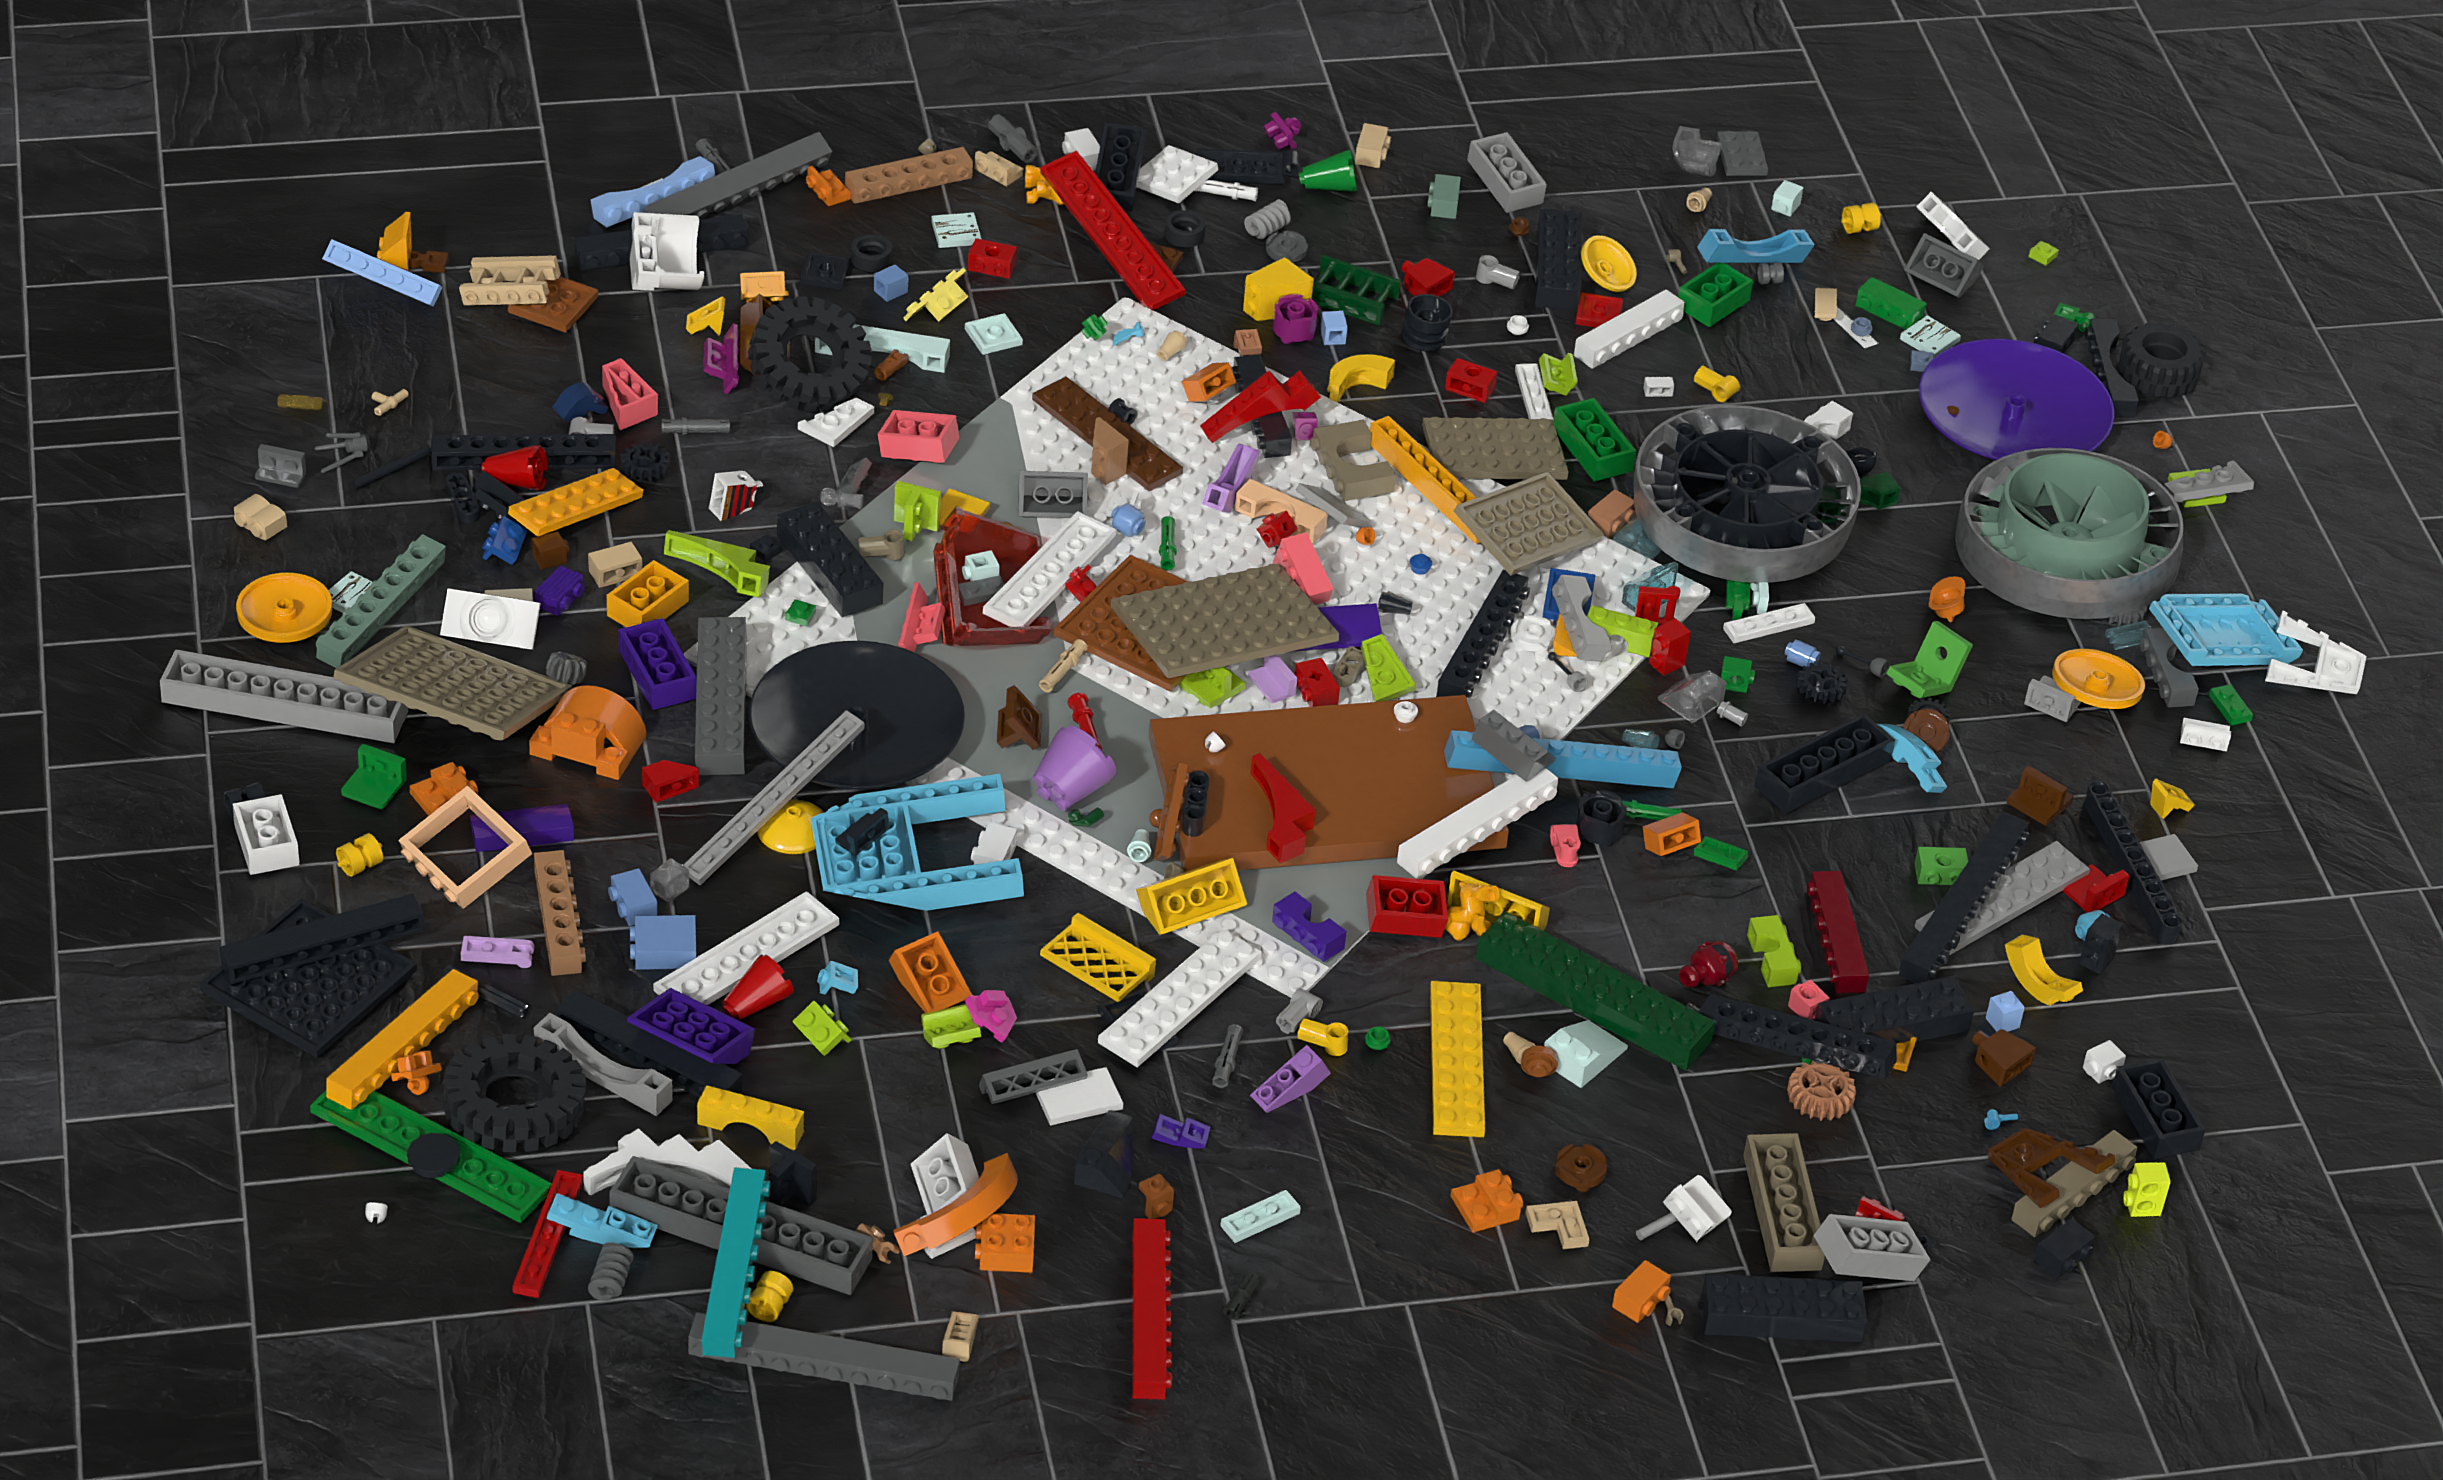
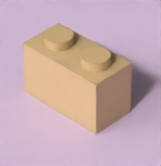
[1355,123,1391,168]
[588,542,642,588]

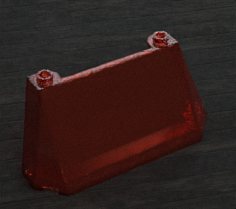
[933,506,1052,646]

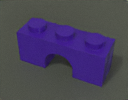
[1272,891,1347,962]

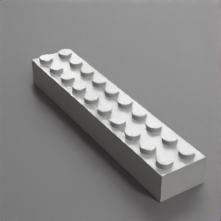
[160,650,408,743]

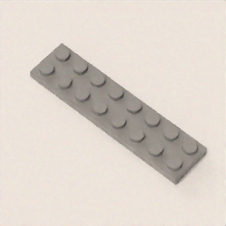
[1915,841,2090,955]

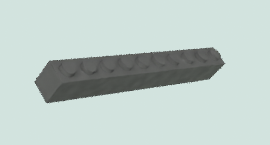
[643,132,833,220]
[689,1313,960,1401]

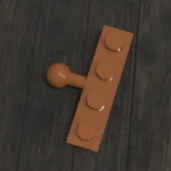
[1149,763,1189,862]

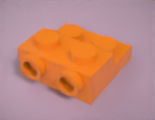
[410,762,478,816]
[1451,1169,1523,1233]

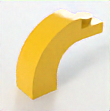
[1327,355,1395,403]
[2005,935,2083,1006]

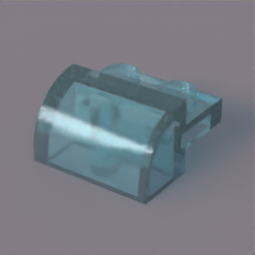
[1612,515,1662,560]

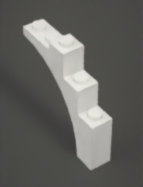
[583,1129,751,1195]

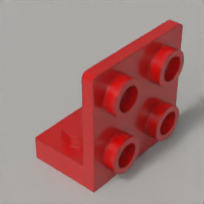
[2062,864,2129,913]

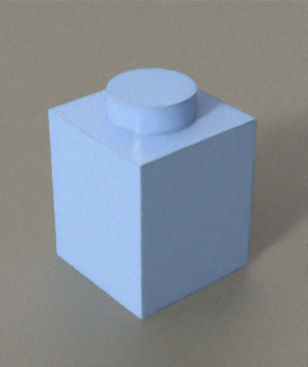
[1320,311,1347,345]
[1986,991,2025,1032]

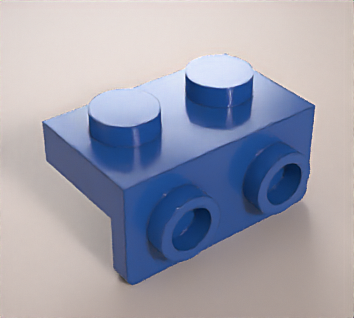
[482,516,527,565]

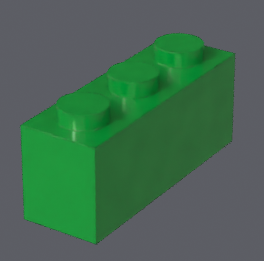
[1855,277,1926,330]

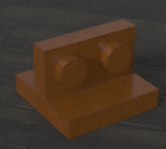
[997,685,1042,750]
[2007,765,2074,826]

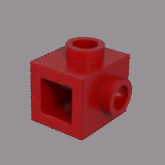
[1257,510,1298,548]

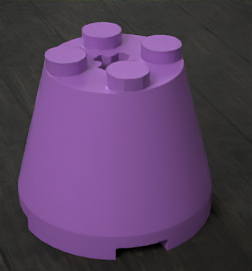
[1032,725,1117,811]

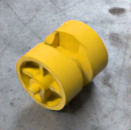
[1841,203,1881,234]
[336,833,383,877]
[746,1271,793,1322]

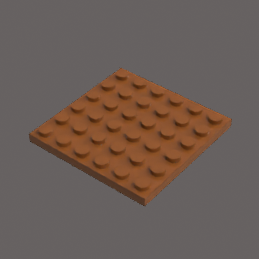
[1053,554,1188,692]

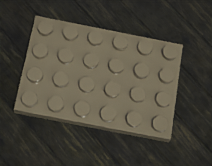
[1422,417,1568,480]
[1454,472,1604,576]

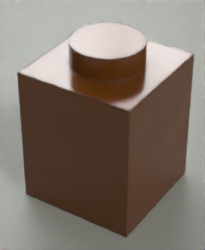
[532,532,569,570]

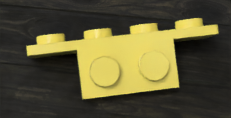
[903,268,968,321]

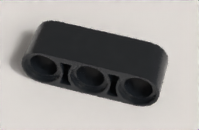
[1182,771,1210,837]

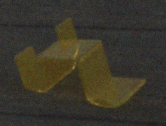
[878,393,893,406]

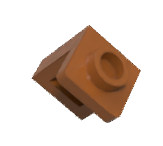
[1139,1174,1174,1219]

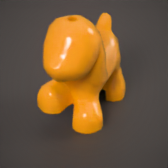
[1025,165,1064,205]
[1445,881,1500,941]

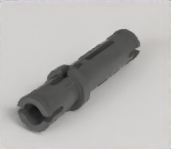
[696,138,730,174]
[661,417,730,435]
[1212,1024,1243,1088]

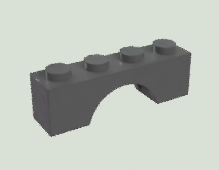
[2140,628,2199,707]

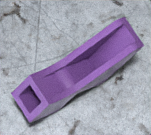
[1202,443,1261,513]

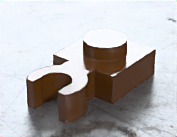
[408,251,449,273]

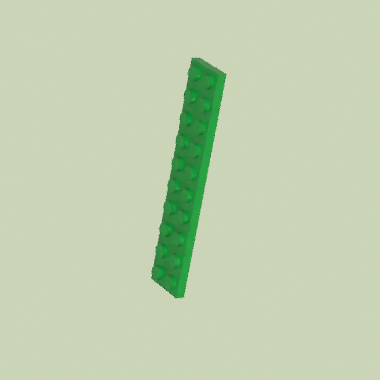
[310,1090,552,1223]

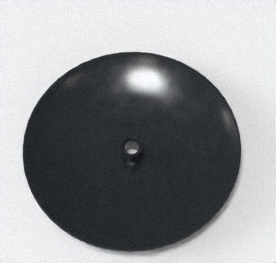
[749,640,965,789]

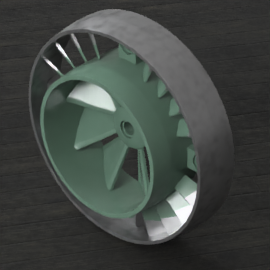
[1955,448,2183,619]

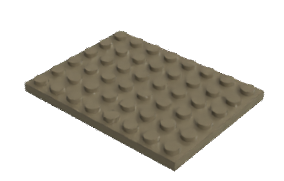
[1111,563,1339,678]
[334,625,572,740]

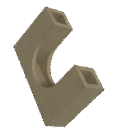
[1310,419,1396,501]

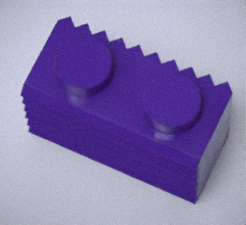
[533,565,584,616]

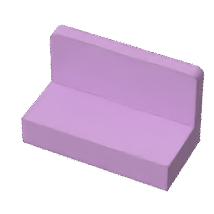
[1248,655,1297,703]

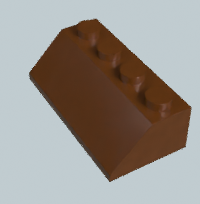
[740,293,790,376]

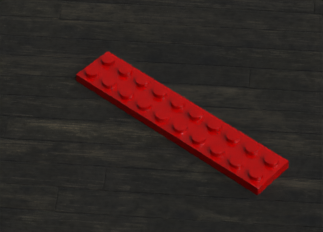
[1040,150,1185,311]

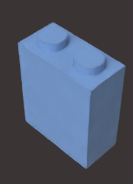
[630,915,696,969]

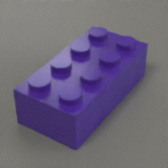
[618,618,697,710]

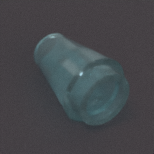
[1622,729,1659,750]

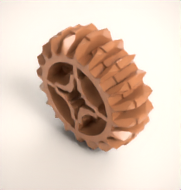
[1787,1060,1856,1121]

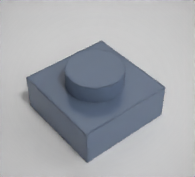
[1910,350,1933,372]

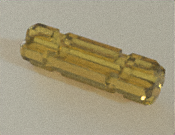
[278,394,323,410]

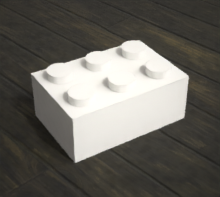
[233,794,299,875]

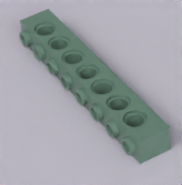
[316,534,446,668]

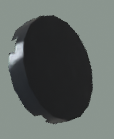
[407,1133,460,1178]

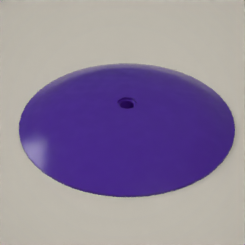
[1919,339,2114,460]

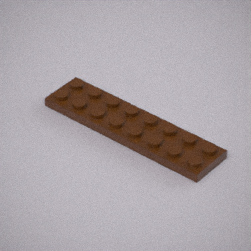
[1032,376,1183,491]

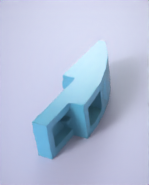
[1877,724,1947,793]
[546,1193,658,1248]

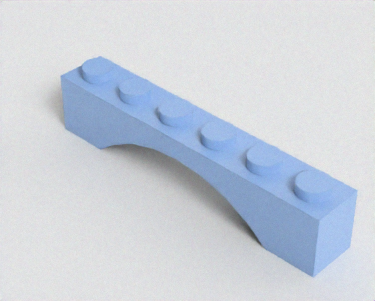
[591,156,715,227]

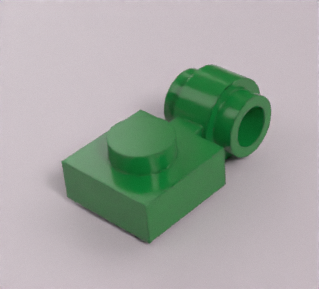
[2053,303,2095,332]

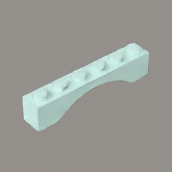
[815,324,950,373]

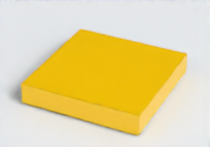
[940,488,990,535]

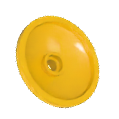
[1581,236,1637,292]
[757,799,825,854]

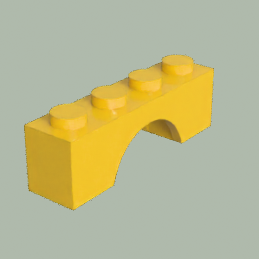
[697,1085,804,1150]

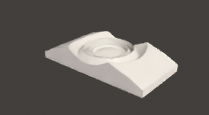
[440,589,541,650]

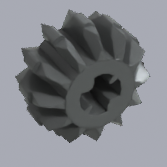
[546,652,587,685]

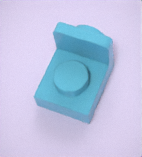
[817,961,858,995]

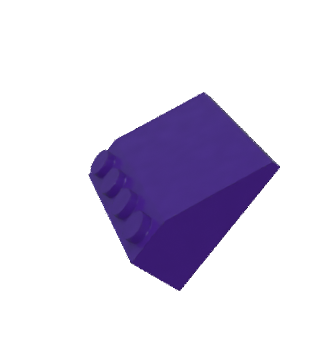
[627,988,755,1064]

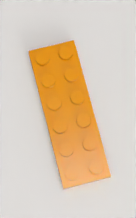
[508,468,643,536]

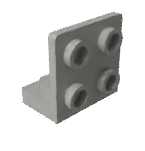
[2024,676,2081,722]

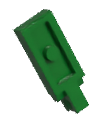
[1726,580,1750,620]

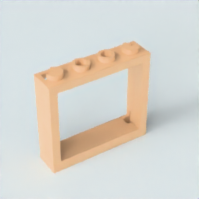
[399,786,532,909]

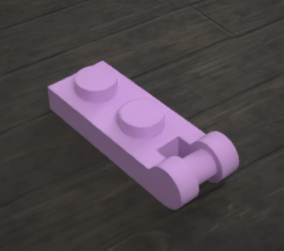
[461,936,534,968]

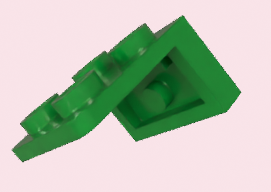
[341,744,407,809]

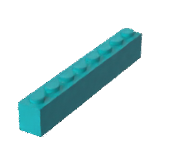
[702,1167,770,1358]

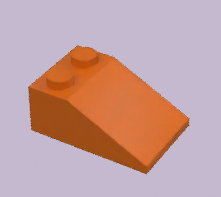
[889,931,972,1013]

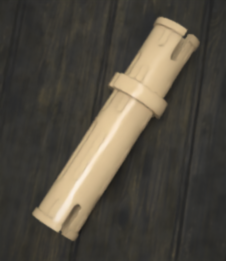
[1039,639,1088,693]

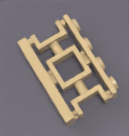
[459,256,561,305]

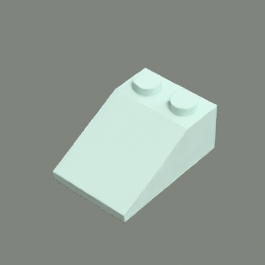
[1544,1020,1628,1088]

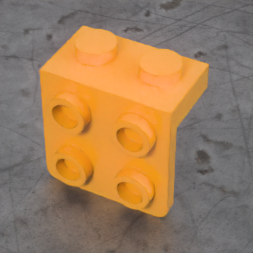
[740,271,789,303]

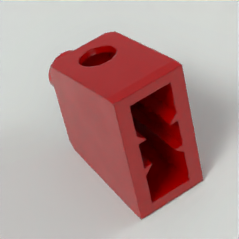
[1401,259,1455,296]

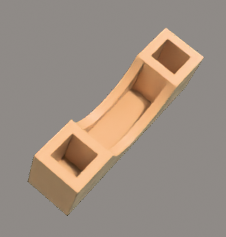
[1235,479,1328,544]

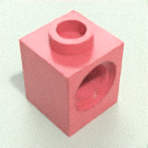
[1788,980,1829,1020]

